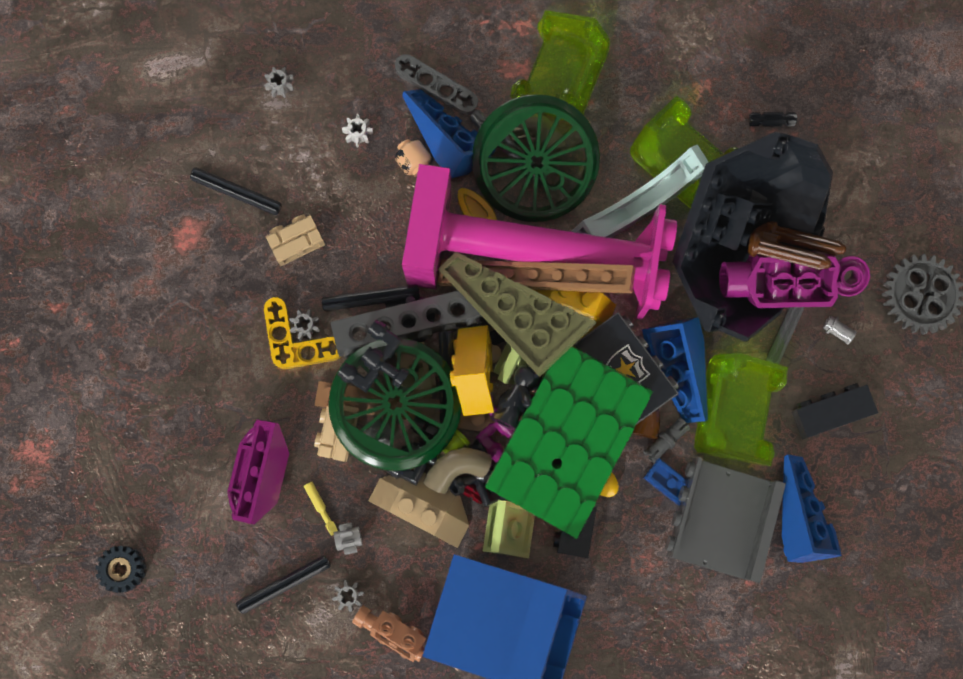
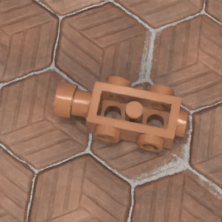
[352,605,427,663]

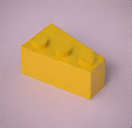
[450,325,494,416]

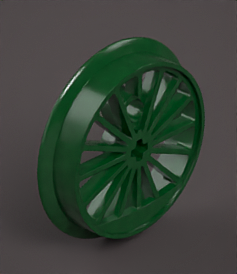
[472,94,600,222]
[329,338,462,471]

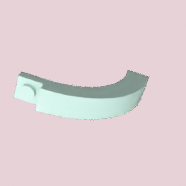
[571,145,709,238]

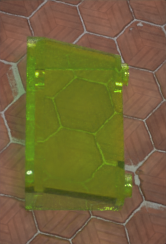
[510,10,610,122]
[630,95,739,209]
[694,353,788,466]

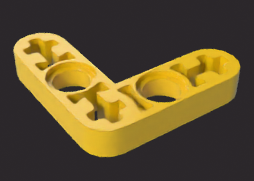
[264,297,342,369]

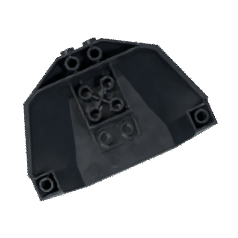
[672,132,833,342]

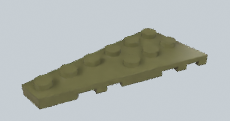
[438,252,596,377]

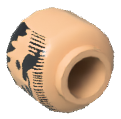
[395,139,431,177]

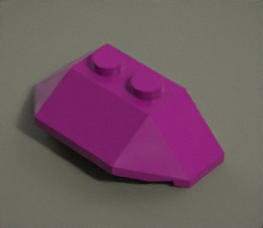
[227,420,289,525]

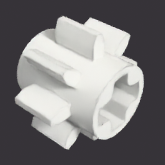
[342,114,373,147]

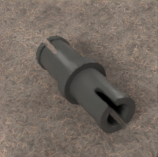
[643,417,690,463]

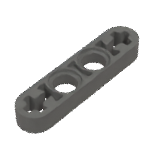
[395,54,478,115]

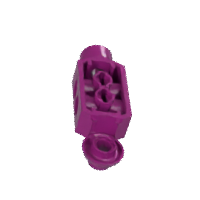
[719,251,870,308]

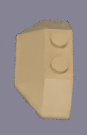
[368,468,469,548]

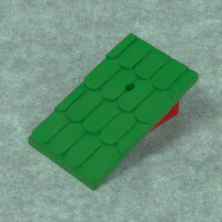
[485,346,653,539]

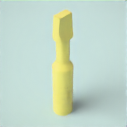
[304,482,338,536]

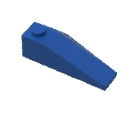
[402,89,496,178]
[642,317,708,423]
[782,455,842,563]

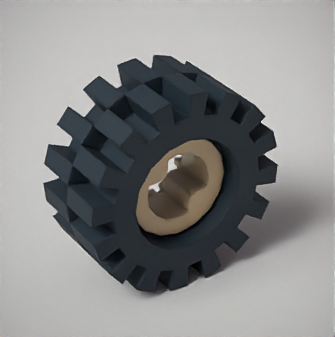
[95,546,146,593]

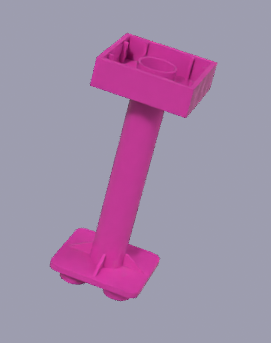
[402,164,677,320]

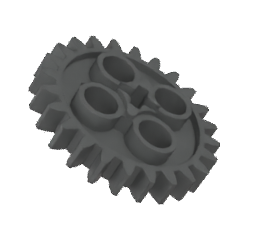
[882,254,963,335]

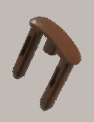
[748,221,846,270]

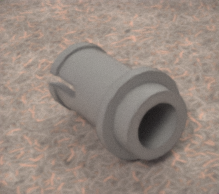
[823,316,857,345]

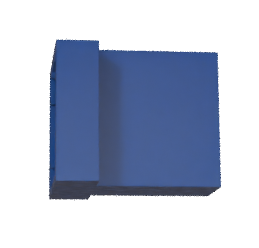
[422,554,587,679]

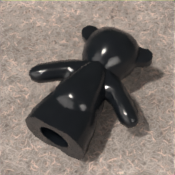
[490,363,543,430]

